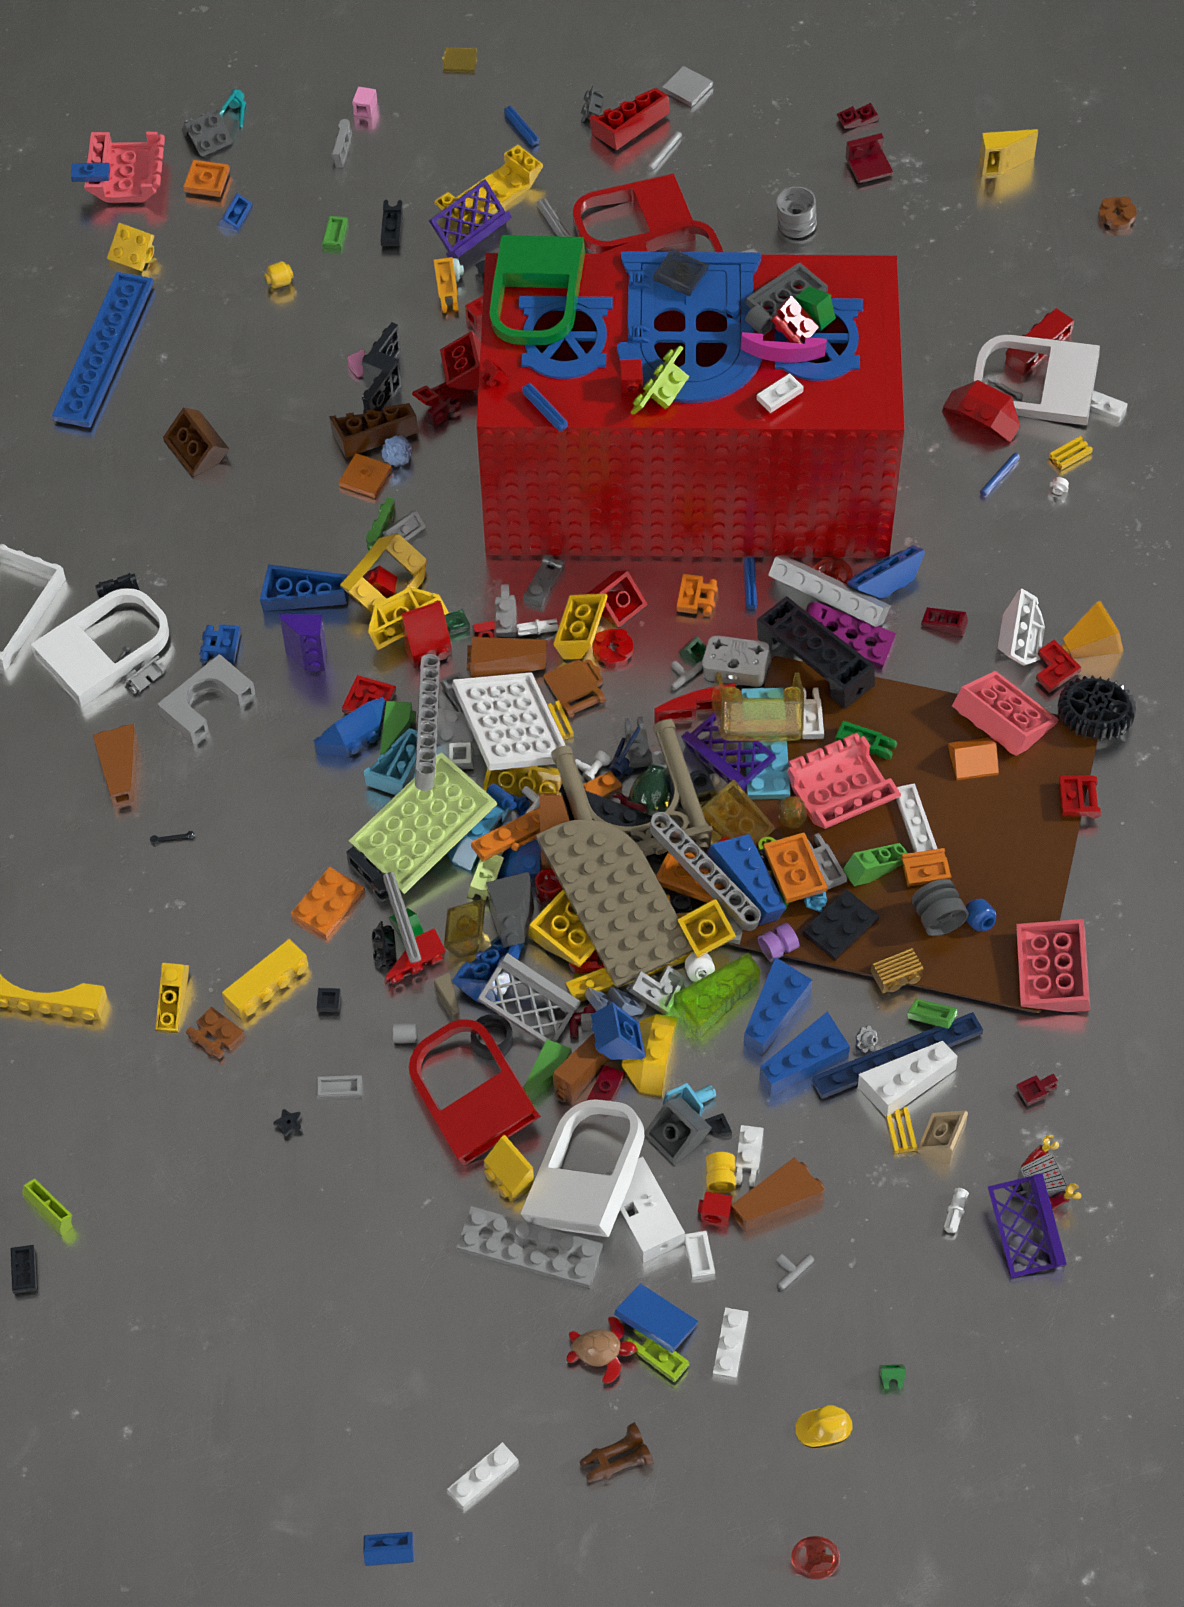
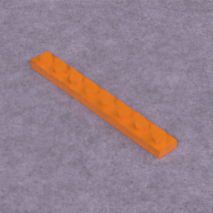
[471,771,623,862]

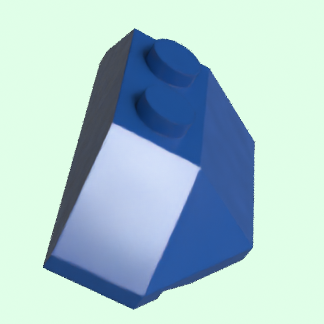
[847,545,925,598]
[313,697,386,758]

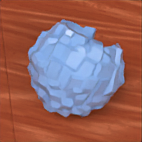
[382,435,412,467]

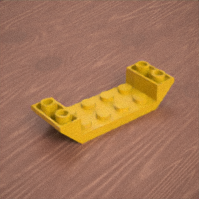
[434,144,543,226]

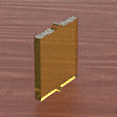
[442,47,478,72]

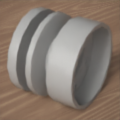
[776,186,817,238]

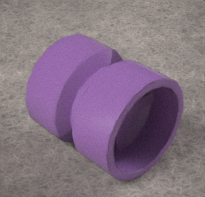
[758,923,799,962]

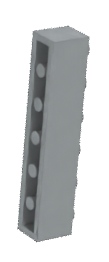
[768,554,891,627]

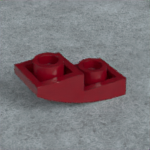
[837,103,879,129]

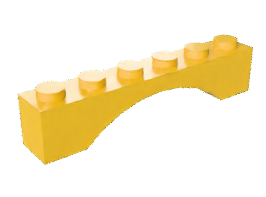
[0,974,107,1020]

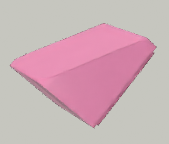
[347,349,367,379]

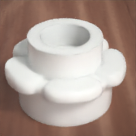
[1049,477,1069,495]

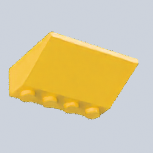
[527,890,595,967]

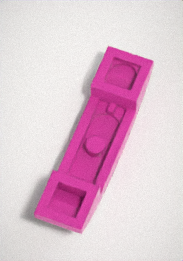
[741,332,827,363]

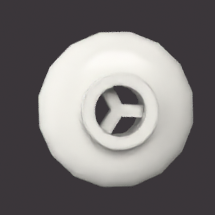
[685,952,715,984]

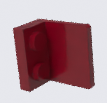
[845,133,893,183]

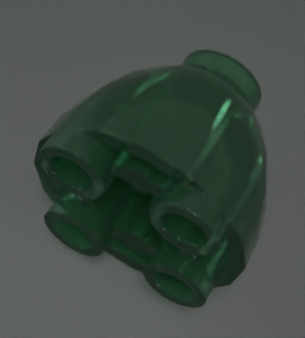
[628,764,671,810]

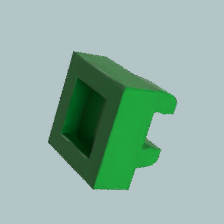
[879,1364,906,1389]

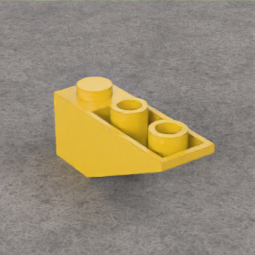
[155,963,189,1031]

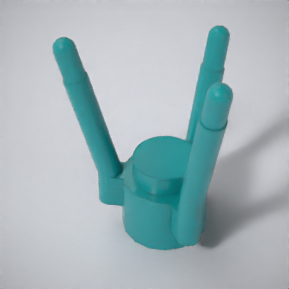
[219,89,246,128]

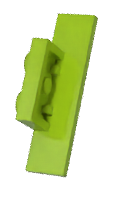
[630,346,689,415]

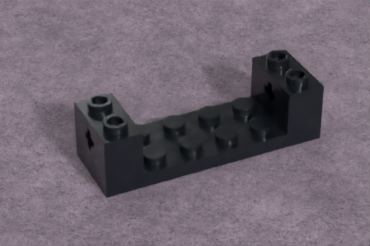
[757,596,875,709]

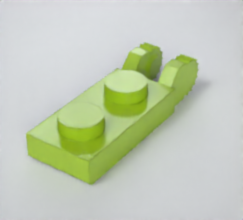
[624,1329,689,1383]

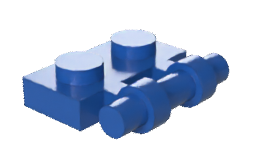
[199,624,241,664]

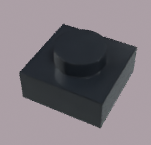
[316,988,341,1012]

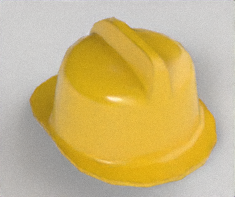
[795,1405,852,1447]

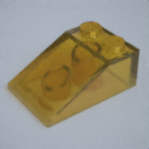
[701,779,775,846]

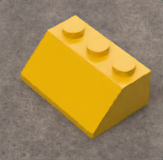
[553,594,608,659]

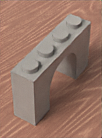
[157,654,255,744]

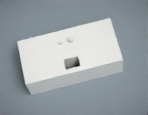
[603,1157,685,1263]

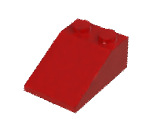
[401,601,452,668]

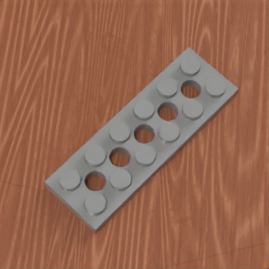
[456,1206,603,1289]

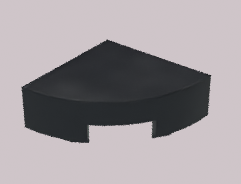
[705,1113,732,1137]

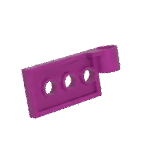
[806,602,896,669]

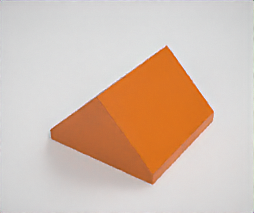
[948,737,999,780]

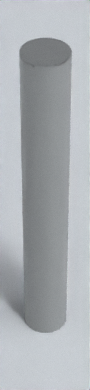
[647,131,682,172]

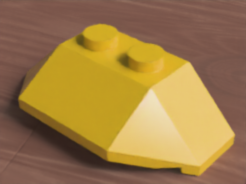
[368,587,449,650]
[622,1014,678,1098]

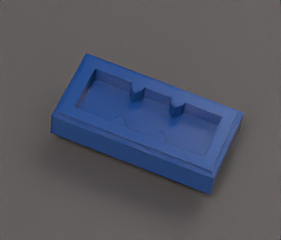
[71,163,110,182]

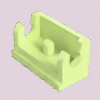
[466,855,504,901]

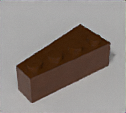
[329,403,419,458]

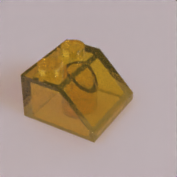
[444,899,486,958]

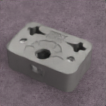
[702,636,771,687]

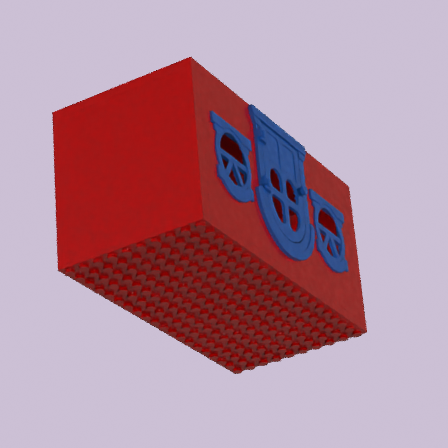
[477,252,905,558]

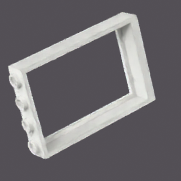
[0,544,66,671]

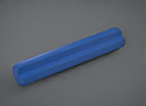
[504,106,539,146]
[522,383,568,431]
[744,557,757,610]

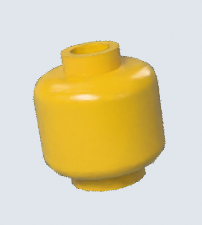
[264,261,294,289]

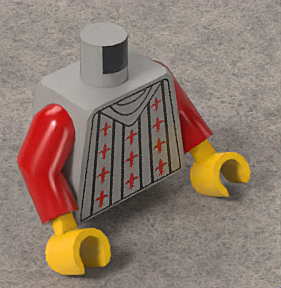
[1010,1135,1081,1209]

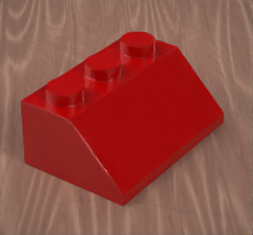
[440,331,481,390]

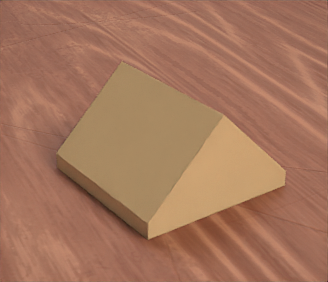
[917,1110,968,1165]

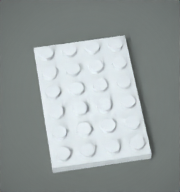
[452,672,566,771]

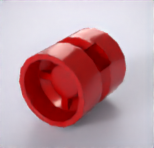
[535,869,563,908]

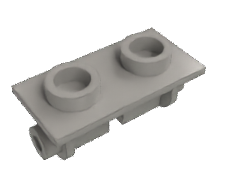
[124,656,166,694]

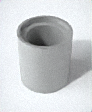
[393,1023,417,1043]

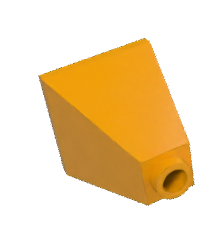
[1061,601,1123,659]

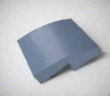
[585,986,643,1016]

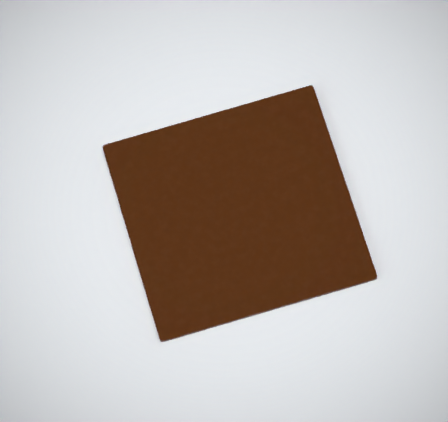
[702,656,1098,1013]

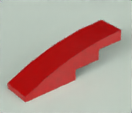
[654,683,736,723]

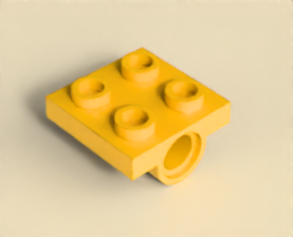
[107,223,155,272]

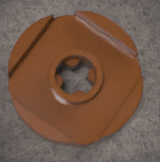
[1098,196,1137,230]

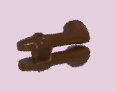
[579,1422,654,1483]

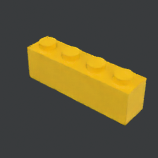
[222,939,308,1020]

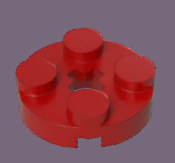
[592,629,633,667]

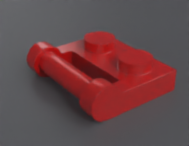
[1059,775,1101,818]

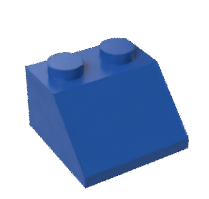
[591,1002,646,1059]

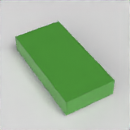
[322,216,348,250]
[907,998,958,1029]

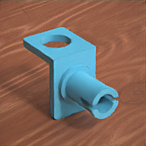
[663,1083,716,1116]

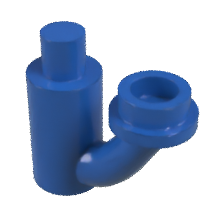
[486,784,530,812]

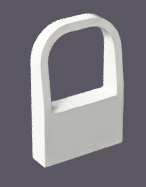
[974,335,1100,425]
[31,588,169,707]
[521,1100,644,1237]

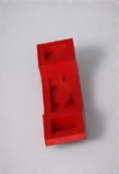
[412,382,468,407]

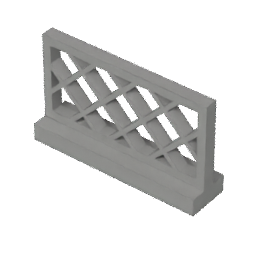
[477,953,581,1044]

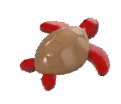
[566,1317,637,1384]

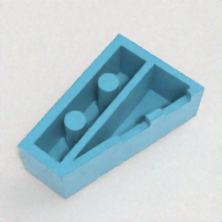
[364,728,417,795]

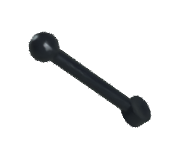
[150,831,195,845]

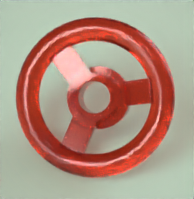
[813,557,853,585]
[791,1536,841,1579]

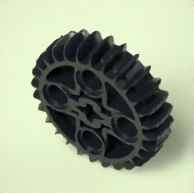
[1058,675,1136,741]

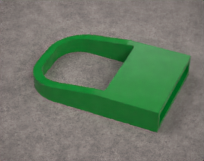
[490,235,585,345]

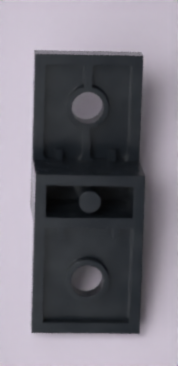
[361,322,402,413]

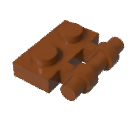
[186,1006,245,1059]

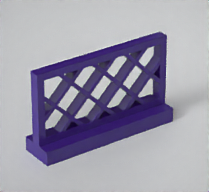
[428,179,512,258]
[681,708,776,795]
[988,1173,1067,1278]

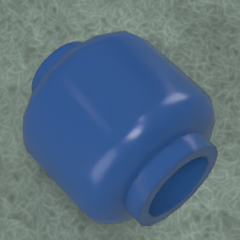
[966,899,996,931]

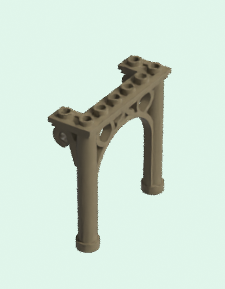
[551,719,713,857]

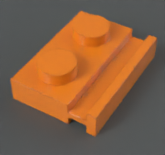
[901,848,951,887]

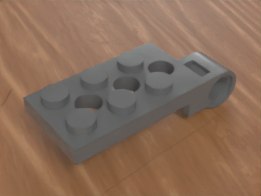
[745,262,828,335]

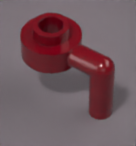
[569,1004,597,1040]

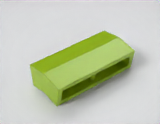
[22,1178,73,1236]

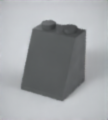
[486,872,534,948]

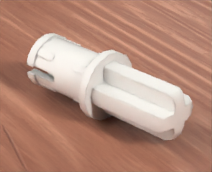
[517,618,558,636]
[943,1188,969,1233]

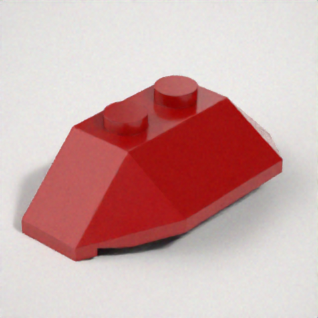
[942,380,1020,443]

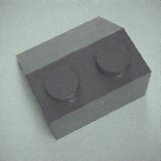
[644,1097,712,1165]

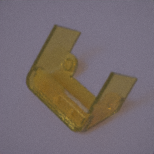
[712,672,804,741]

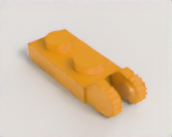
[433,257,459,313]

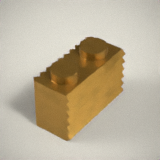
[871,947,923,993]

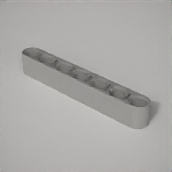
[650,812,761,931]

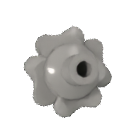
[855,1025,878,1053]

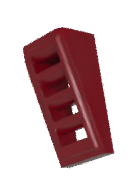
[921,607,968,636]

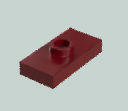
[586,1065,625,1101]

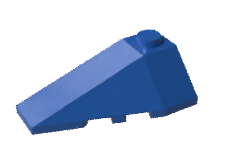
[497,811,541,887]

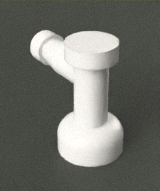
[575,750,611,781]

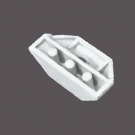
[997,588,1045,666]

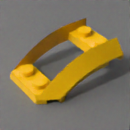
[340,533,427,614]

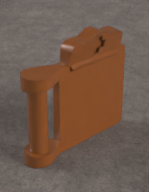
[543,659,606,718]

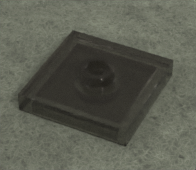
[653,249,709,297]

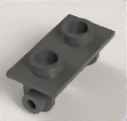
[581,85,603,123]

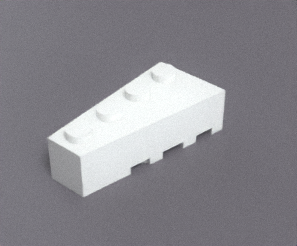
[858,1041,957,1117]

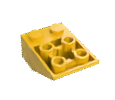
[979,129,1038,176]

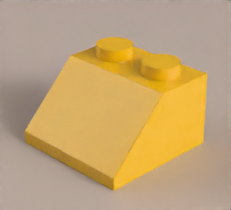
[677,899,736,958]
[483,1135,534,1203]

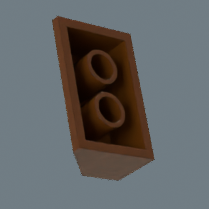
[163,407,229,476]

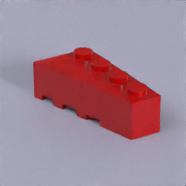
[589,88,670,150]

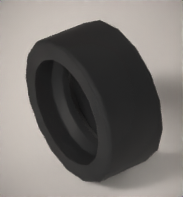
[470,1014,513,1059]

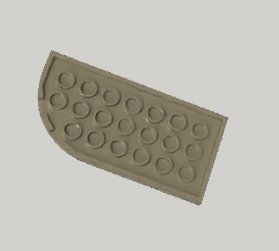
[536,820,693,989]

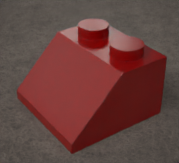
[587,571,648,628]

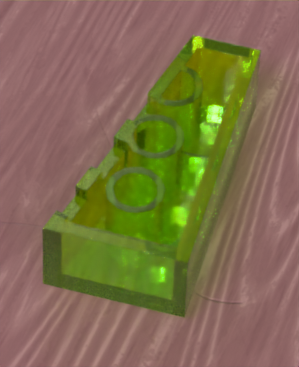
[674,953,761,1040]

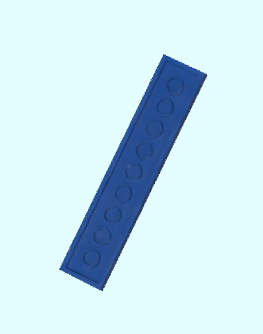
[52,272,154,428]

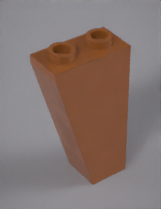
[466,637,547,678]
[93,723,137,807]
[539,793,570,871]
[553,1033,609,1105]
[731,1157,825,1231]

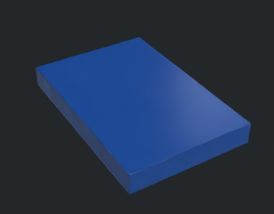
[614,1283,698,1353]

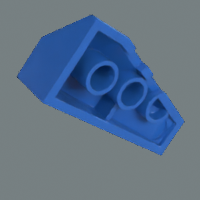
[452,932,528,1003]

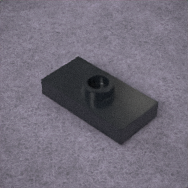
[10,1245,37,1294]

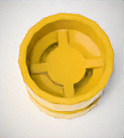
[706,1152,736,1194]

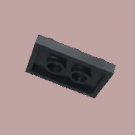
[802,890,879,961]

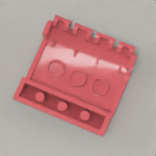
[84,132,165,203]
[787,733,901,829]

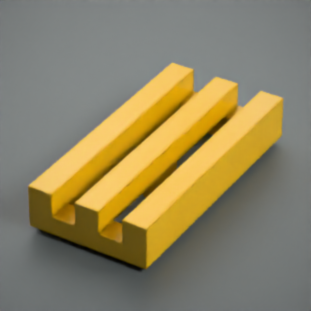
[1049,436,1093,470]
[547,700,574,740]
[886,1107,917,1154]

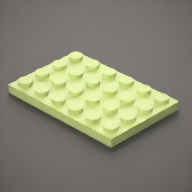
[349,752,497,894]

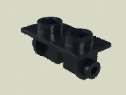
[95,572,140,599]
[372,921,397,970]

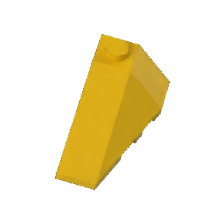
[482,765,562,798]

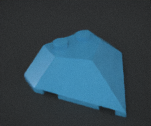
[447,804,511,873]

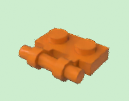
[677,574,718,617]

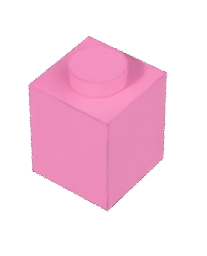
[352,86,377,118]

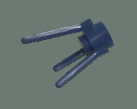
[608,726,641,778]

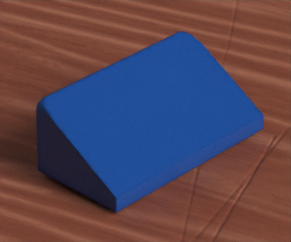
[217,193,253,231]
[363,1532,414,1566]

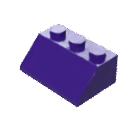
[280,614,327,672]

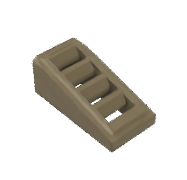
[434,973,460,1021]

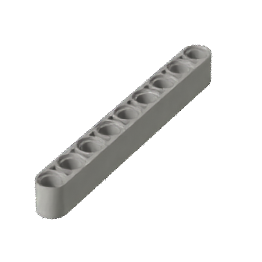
[415,654,440,791]

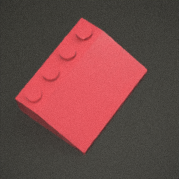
[952,671,1059,756]
[1016,919,1090,1012]

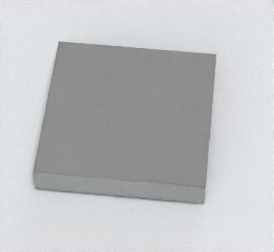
[662,66,713,107]

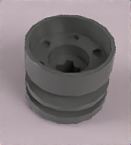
[911,879,969,936]

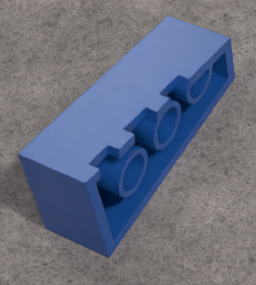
[706,834,786,925]
[744,957,812,1057]
[759,1011,850,1097]

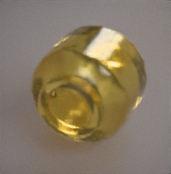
[778,797,807,828]

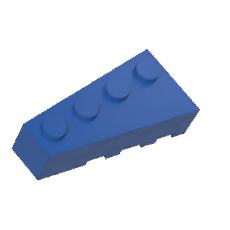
[260,564,349,612]

